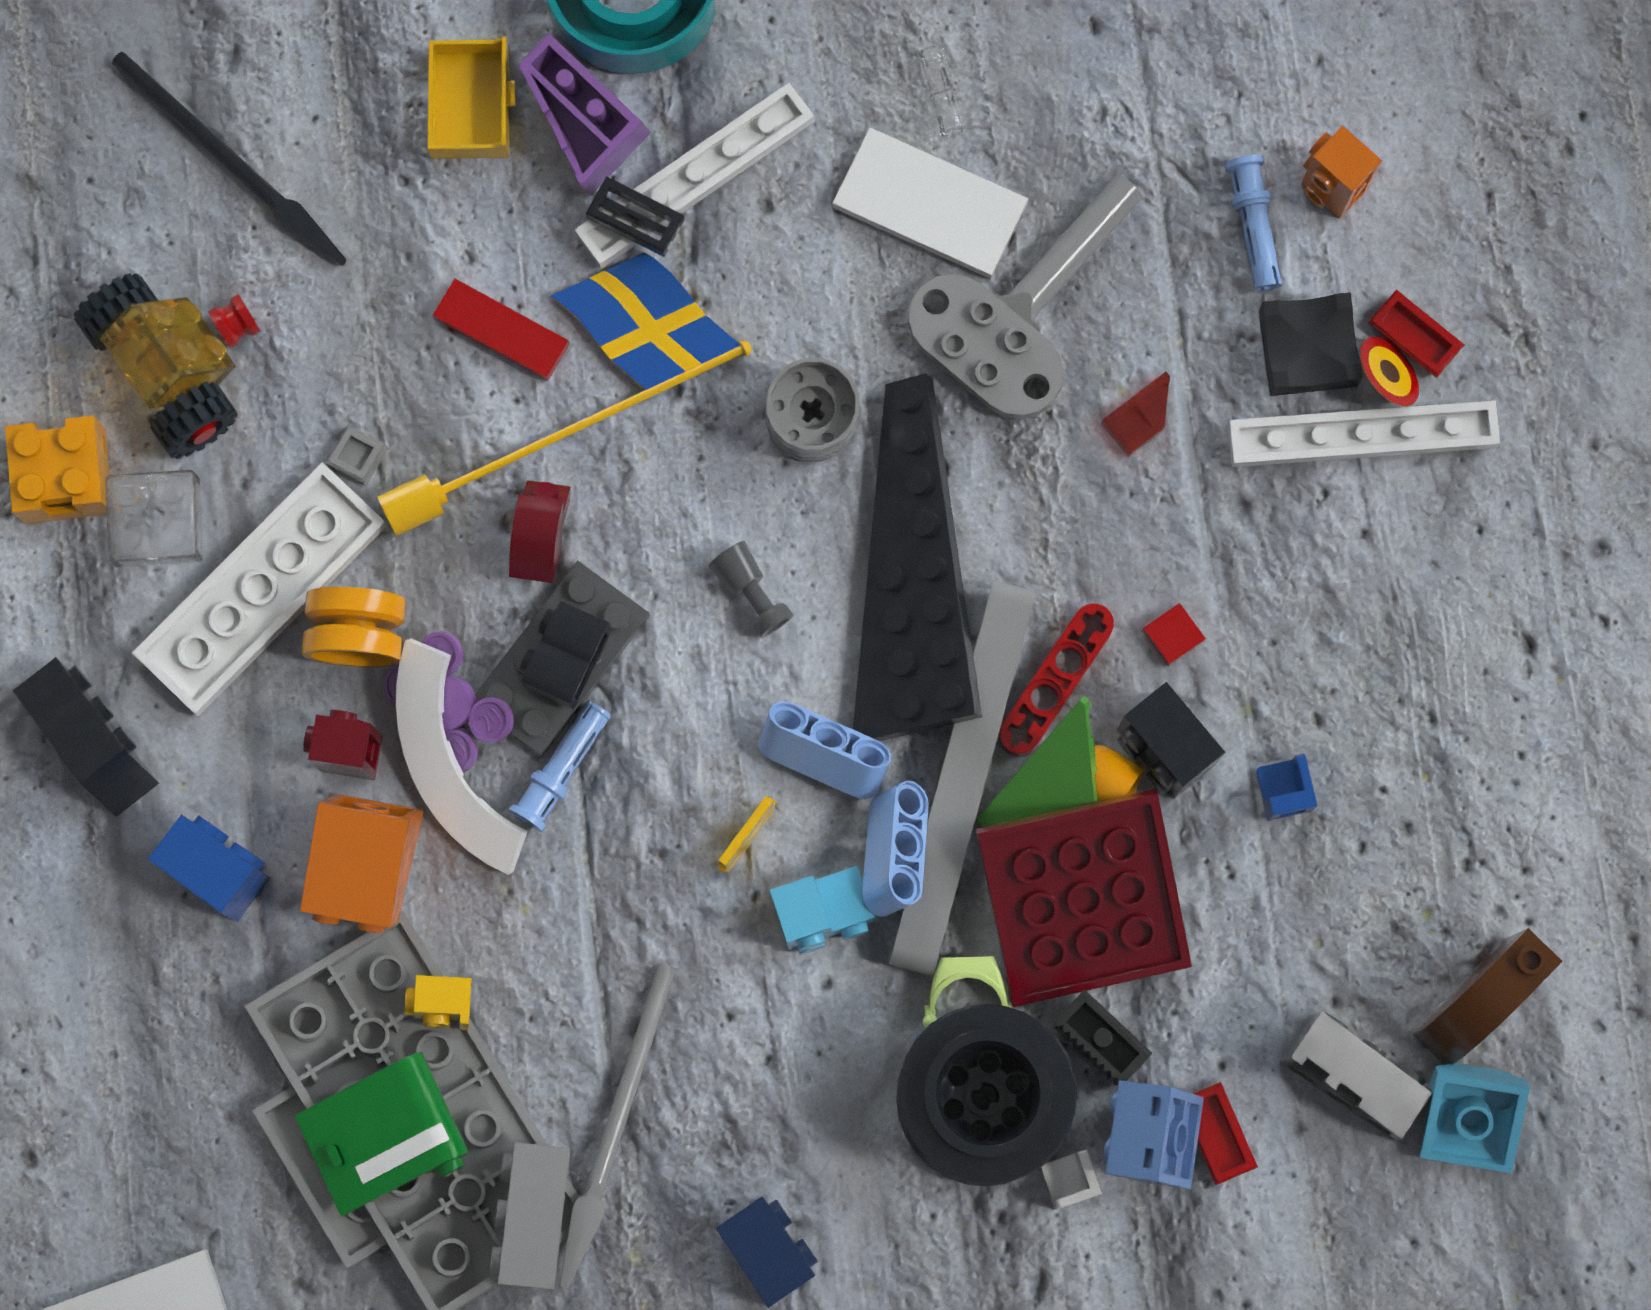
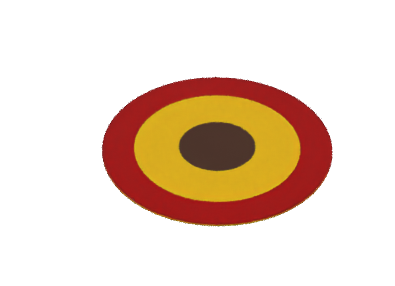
[1360,337,1419,406]

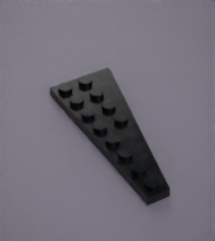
[853,373,982,742]

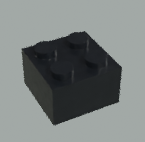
[1117,682,1225,799]

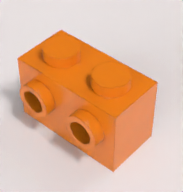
[1301,125,1383,219]

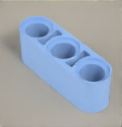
[758,702,891,799]
[862,781,928,917]

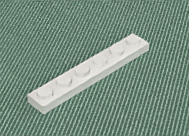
[575,83,815,269]
[1228,400,1501,467]

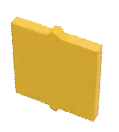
[717,796,777,874]

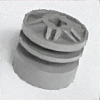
[766,358,859,462]

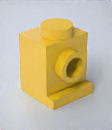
[404,975,472,1030]

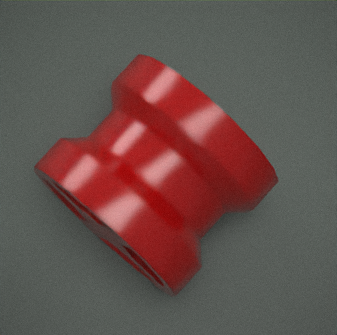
[208,294,261,349]

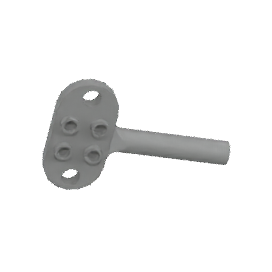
[908,175,1142,420]

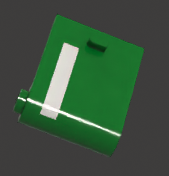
[294,1052,469,1217]

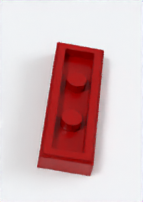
[433,278,570,381]

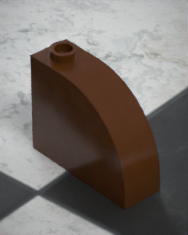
[1413,928,1563,1065]

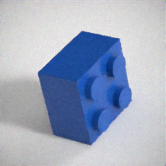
[148,814,270,922]

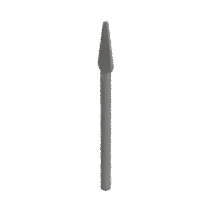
[559,964,676,1289]

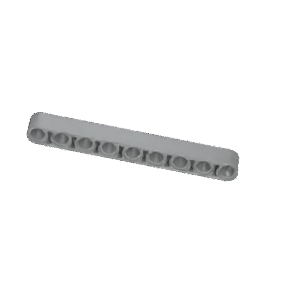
[889,580,1036,977]

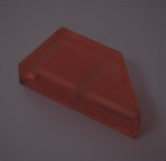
[1101,372,1170,458]

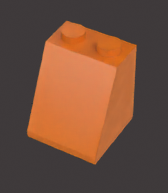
[300,793,424,933]

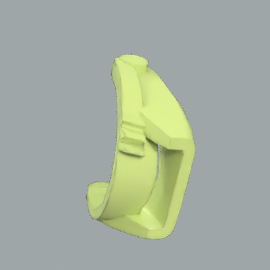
[922,956,1012,1028]

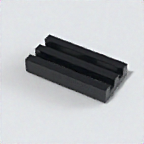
[586,176,685,257]

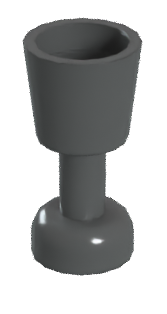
[708,541,794,638]

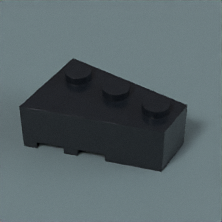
[13,657,159,817]

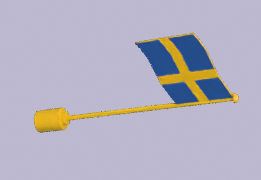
[377,252,752,537]

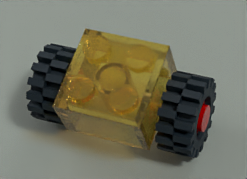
[74,273,238,459]

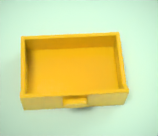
[428,36,516,159]

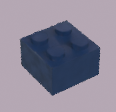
[715,1196,818,1308]

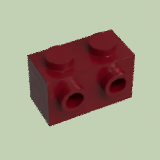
[303,710,383,780]

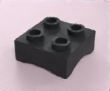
[1258,292,1363,396]

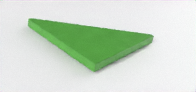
[976,696,1100,828]

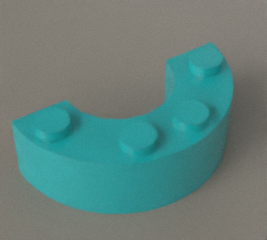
[546,0,716,74]

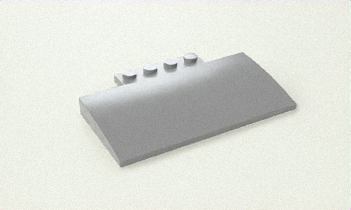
[244,911,579,1310]

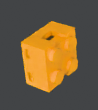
[5,415,113,524]

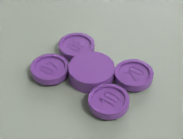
[383,631,514,773]

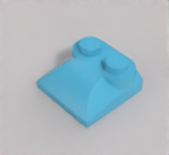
[1419,1063,1530,1173]

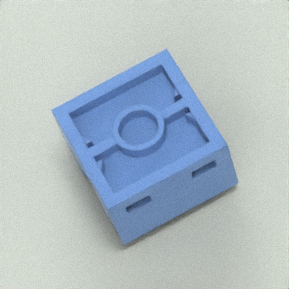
[1103,1080,1204,1189]

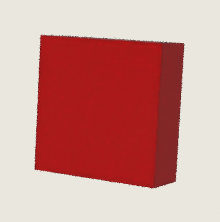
[1142,603,1206,667]

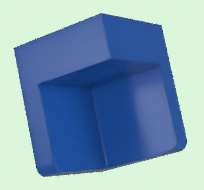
[1256,754,1318,821]

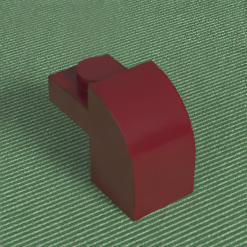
[509,480,571,583]

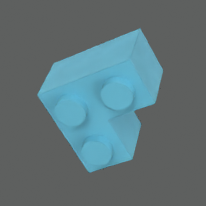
[770,866,875,955]

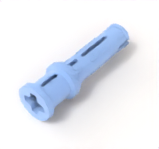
[1224,155,1283,292]
[509,701,611,832]

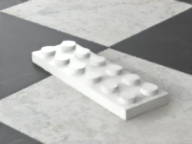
[132,462,388,716]

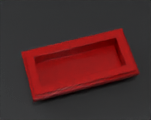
[1368,289,1465,378]
[1193,1082,1258,1185]

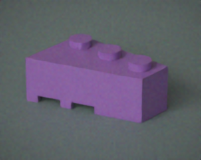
[519,33,651,195]

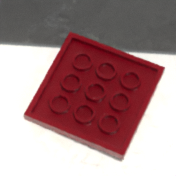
[976,789,1192,1007]

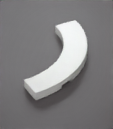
[396,638,528,875]

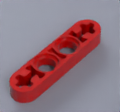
[999,603,1114,757]

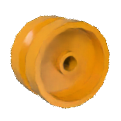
[302,587,406,667]

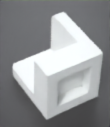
[1040,1150,1102,1210]

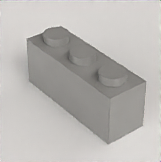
[489,1142,570,1293]

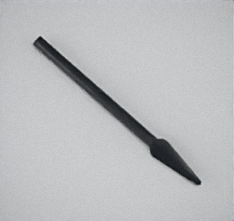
[112,52,346,266]

